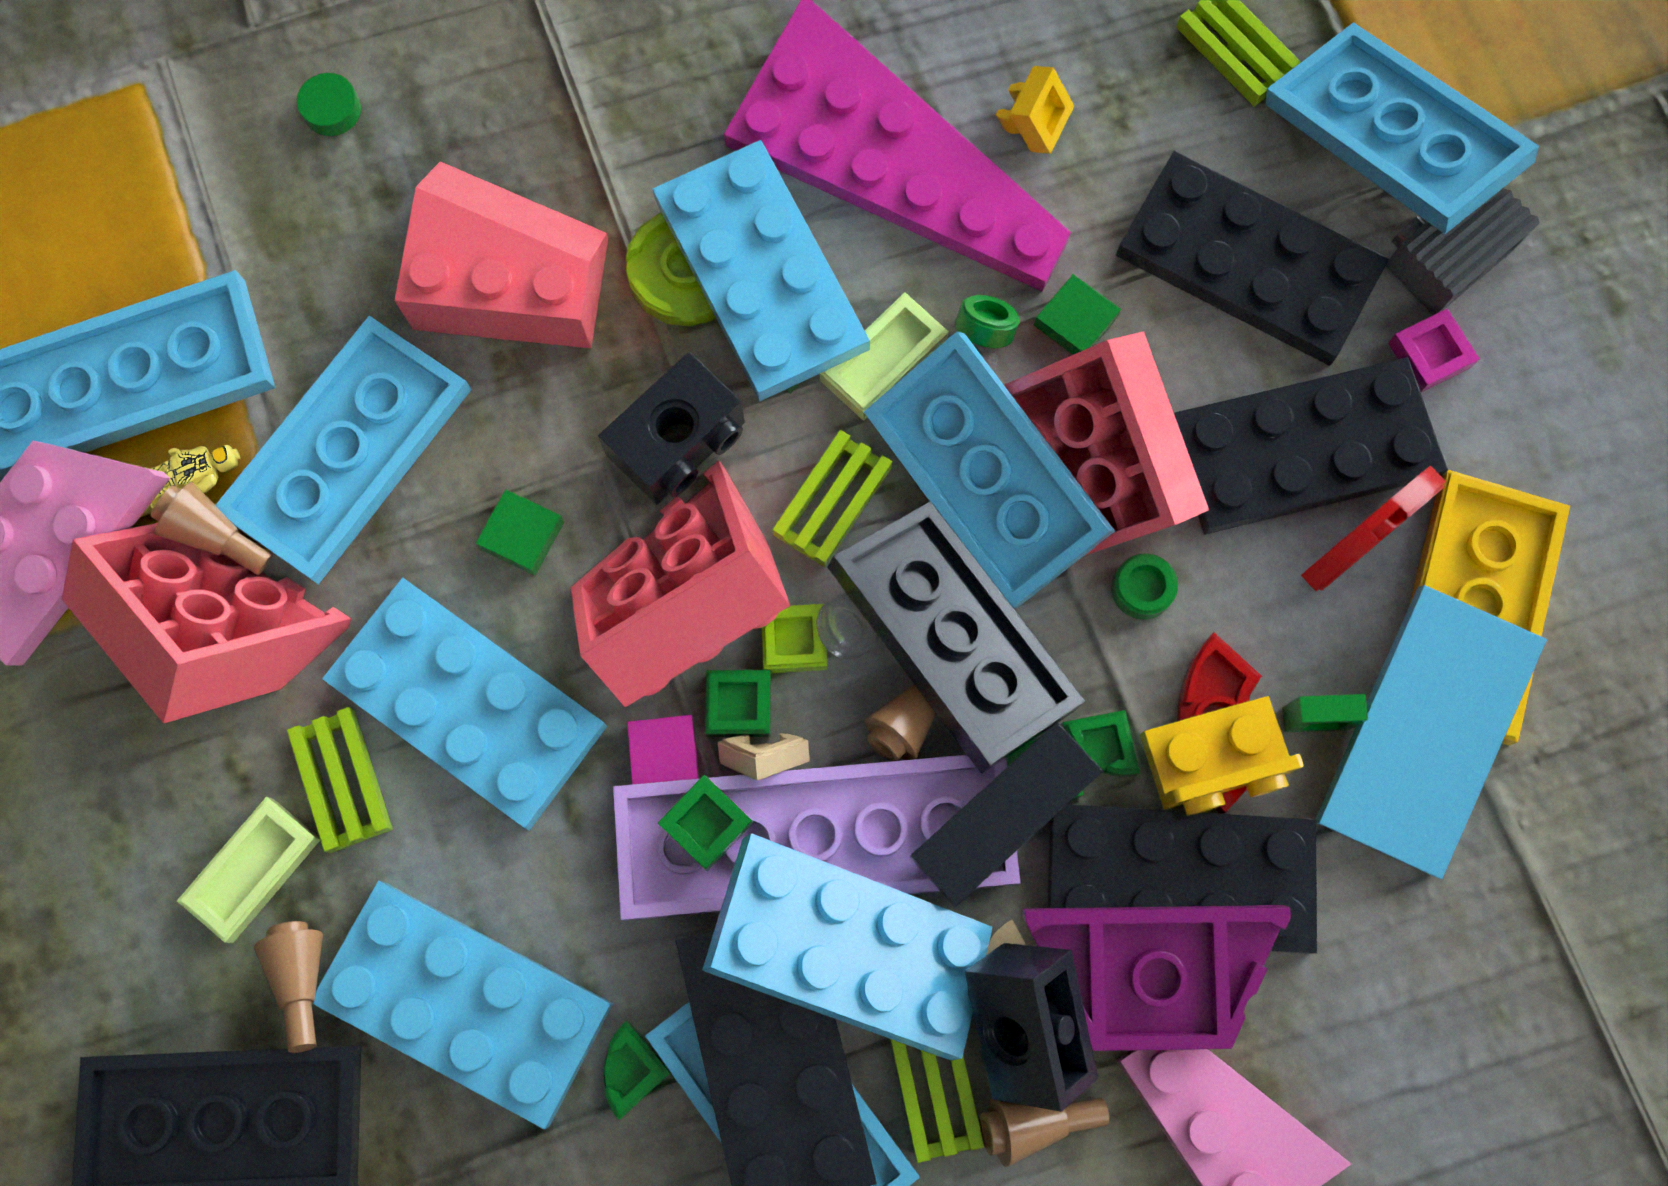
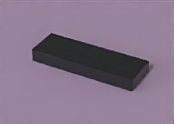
[910,722,1103,907]

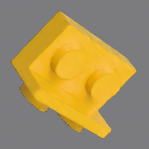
[1140,696,1304,816]

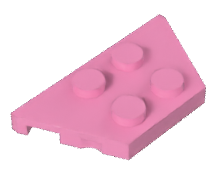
[0,440,170,665]

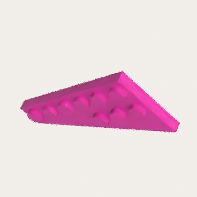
[724,0,1071,292]

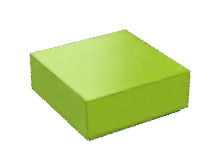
[762,604,828,673]

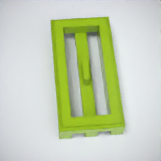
[1176,0,1301,107]
[772,430,893,568]
[287,707,393,853]
[890,1039,984,1163]

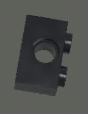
[598,352,745,505]
[965,943,1098,1112]

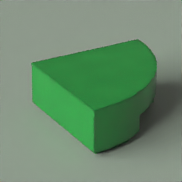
[1060,710,1140,777]
[604,1021,671,1120]

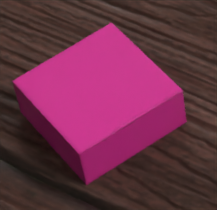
[1388,308,1480,393]
[627,715,699,785]

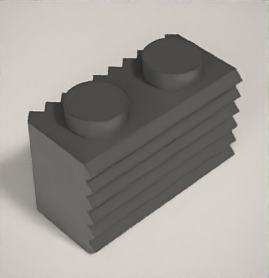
[1386,188,1540,315]

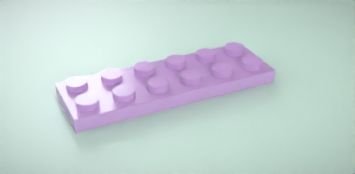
[613,755,1020,921]

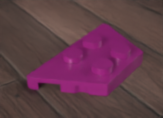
[1023,905,1291,1051]

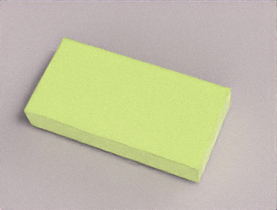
[820,292,949,421]
[177,797,321,943]

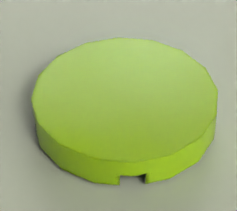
[626,212,716,327]

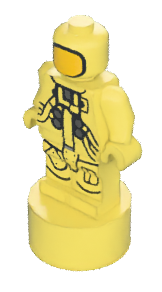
[136,445,241,518]

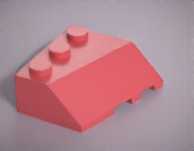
[394,161,608,349]
[1004,331,1209,556]
[570,460,790,707]
[62,523,351,724]

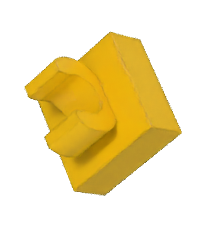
[995,66,1074,154]

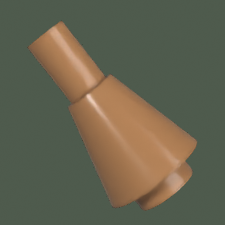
[151,481,273,575]
[865,685,936,761]
[253,921,323,1053]
[980,1097,1109,1167]

